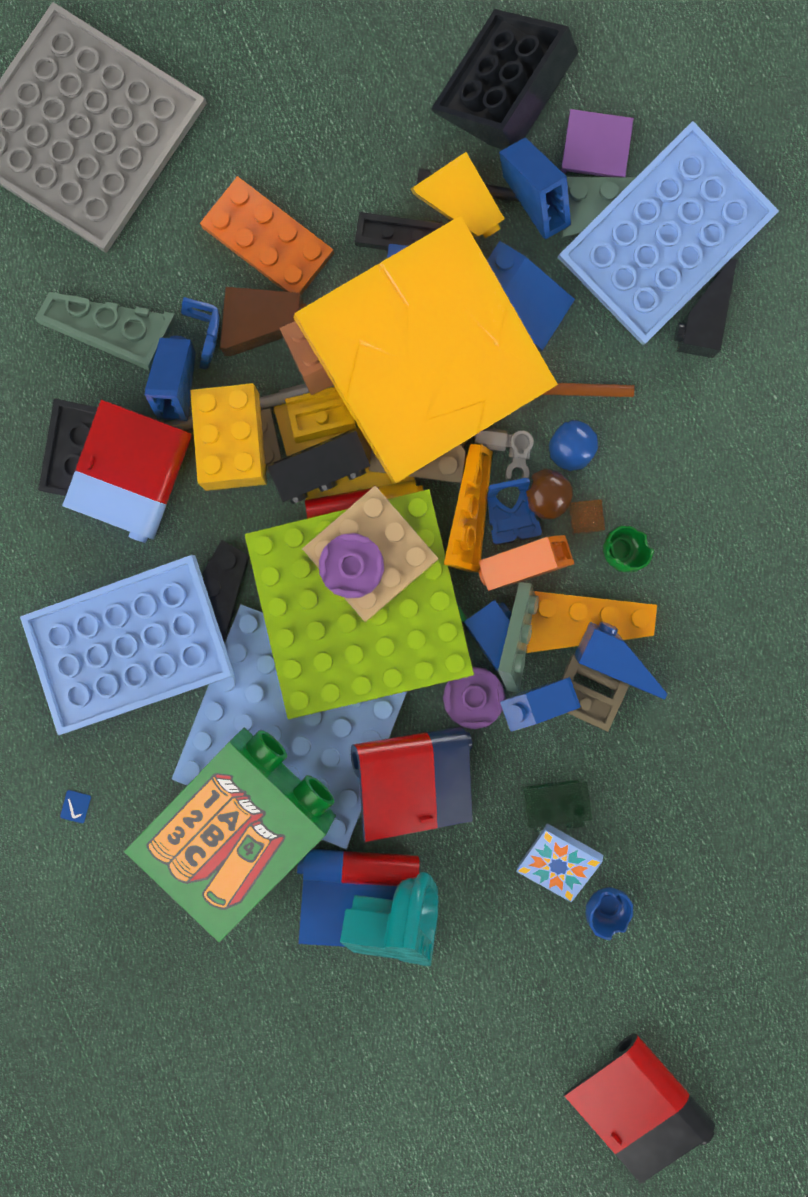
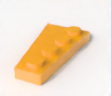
[444,444,493,573]
[526,591,657,653]

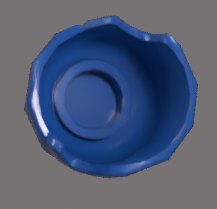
[549,420,598,471]
[586,887,633,940]

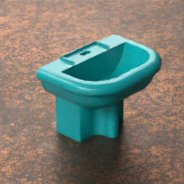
[340,872,439,966]

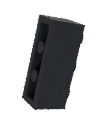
[268,428,370,504]

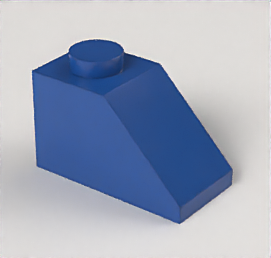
[463,600,511,673]
[500,677,581,732]

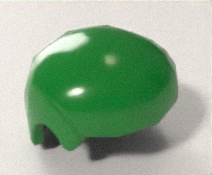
[603,526,654,572]

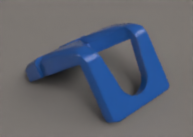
[181,297,219,369]
[487,478,542,545]

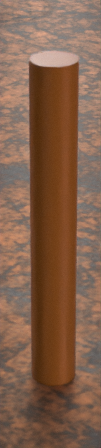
[542,383,634,397]

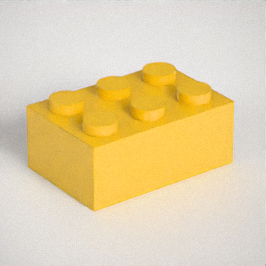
[190,383,267,491]

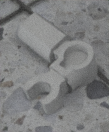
[474,428,534,479]

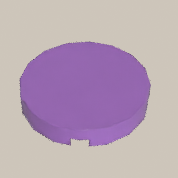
[319,533,384,599]
[443,667,505,729]

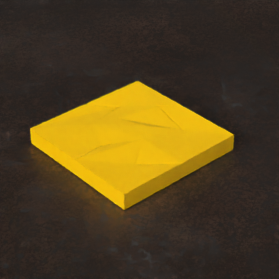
[293,215,558,484]

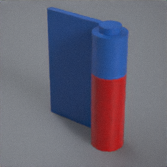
[297,849,420,947]

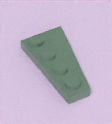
[35,292,176,371]

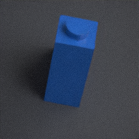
[499,137,571,239]
[144,336,196,421]

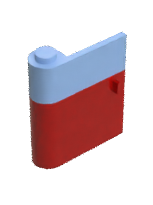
[62,400,193,543]

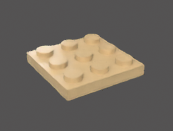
[302,486,439,622]

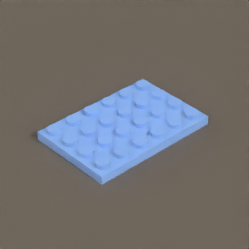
[557,121,779,345]
[20,555,234,735]

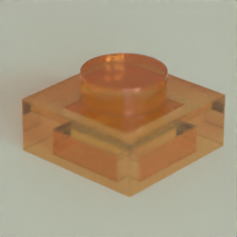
[569,499,605,534]

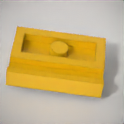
[285,387,356,443]

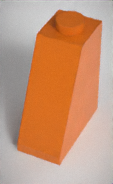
[479,535,574,591]

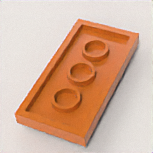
[200,176,334,295]

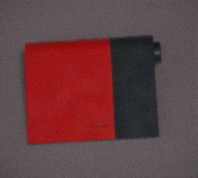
[564,1033,715,1183]

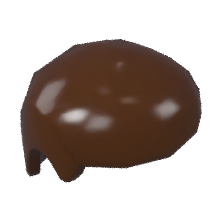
[526,468,573,520]

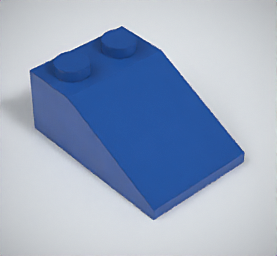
[487,241,575,351]

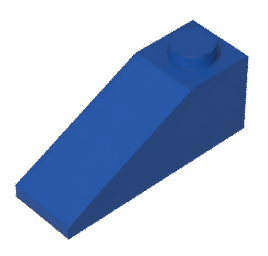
[574,621,667,700]

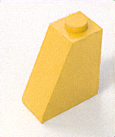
[410,152,505,239]

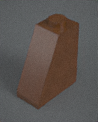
[220,287,307,356]

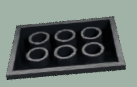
[431,9,579,150]

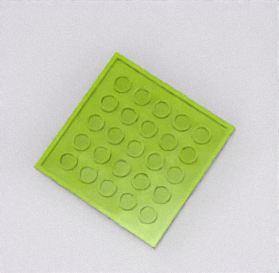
[245,489,474,719]

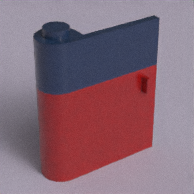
[351,727,473,842]

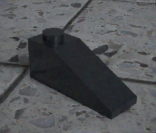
[674,259,737,358]

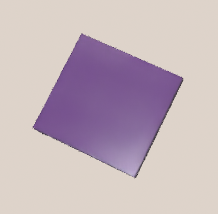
[561,109,634,177]

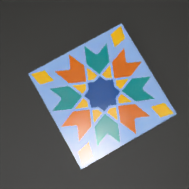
[516,823,604,902]

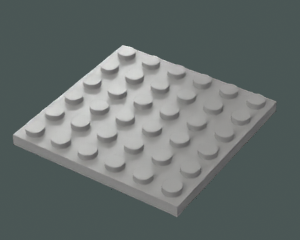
[0,2,207,253]

